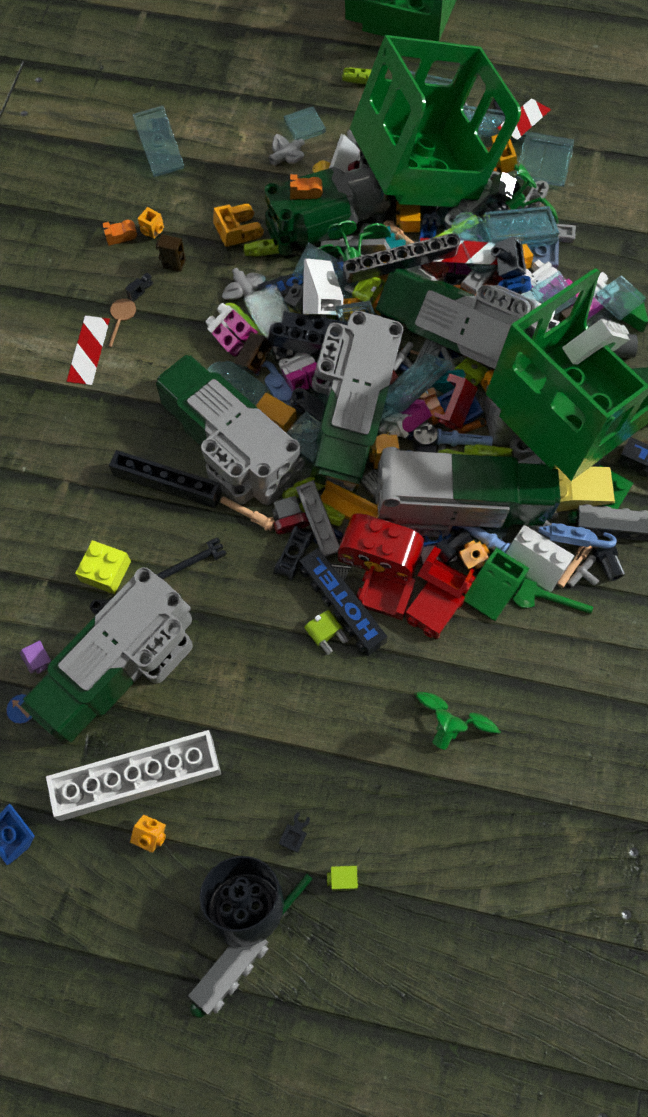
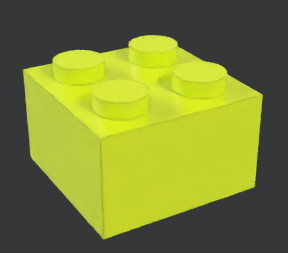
[75,540,131,595]

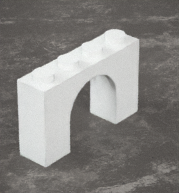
[562,319,630,364]

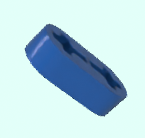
[498,275,532,293]

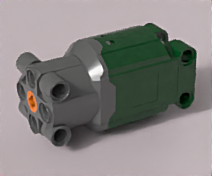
[264,155,390,256]

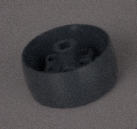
[199,856,284,947]

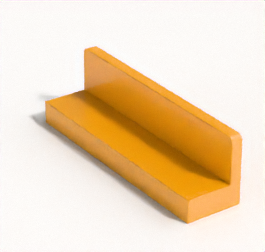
[320,480,378,520]

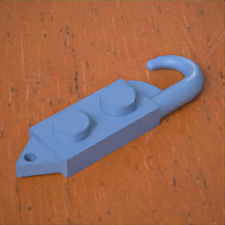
[256,361,296,408]
[538,523,617,548]

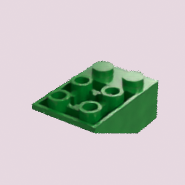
[464,548,530,621]

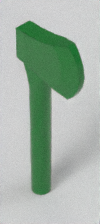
[513,579,593,614]

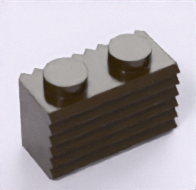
[156,234,186,272]
[234,333,272,374]

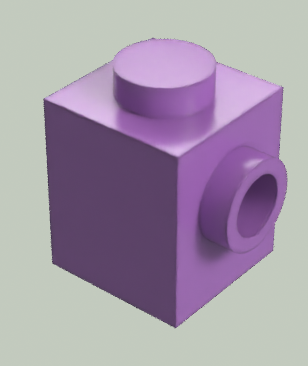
[20,641,51,674]

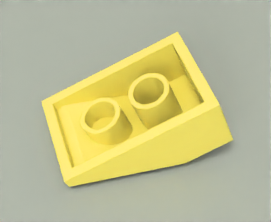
[554,467,615,512]

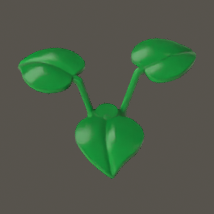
[505,163,559,224]
[314,221,391,262]
[414,692,501,750]

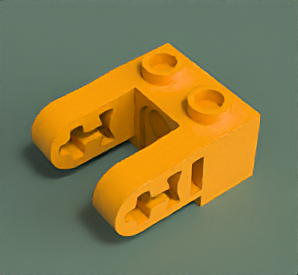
[213,204,264,247]

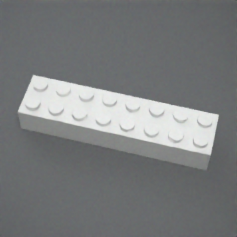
[46,730,221,821]

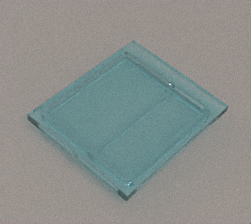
[515,131,575,187]

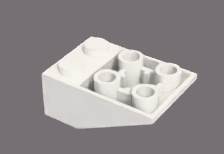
[303,259,343,315]

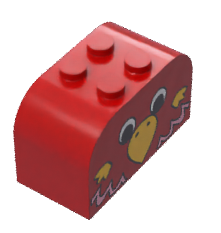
[338,513,424,581]

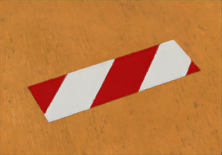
[497,98,551,140]
[420,238,498,265]
[66,316,110,385]

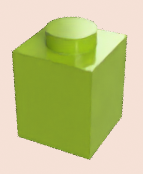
[327,866,358,891]

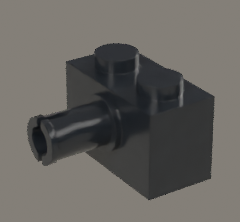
[491,236,526,279]

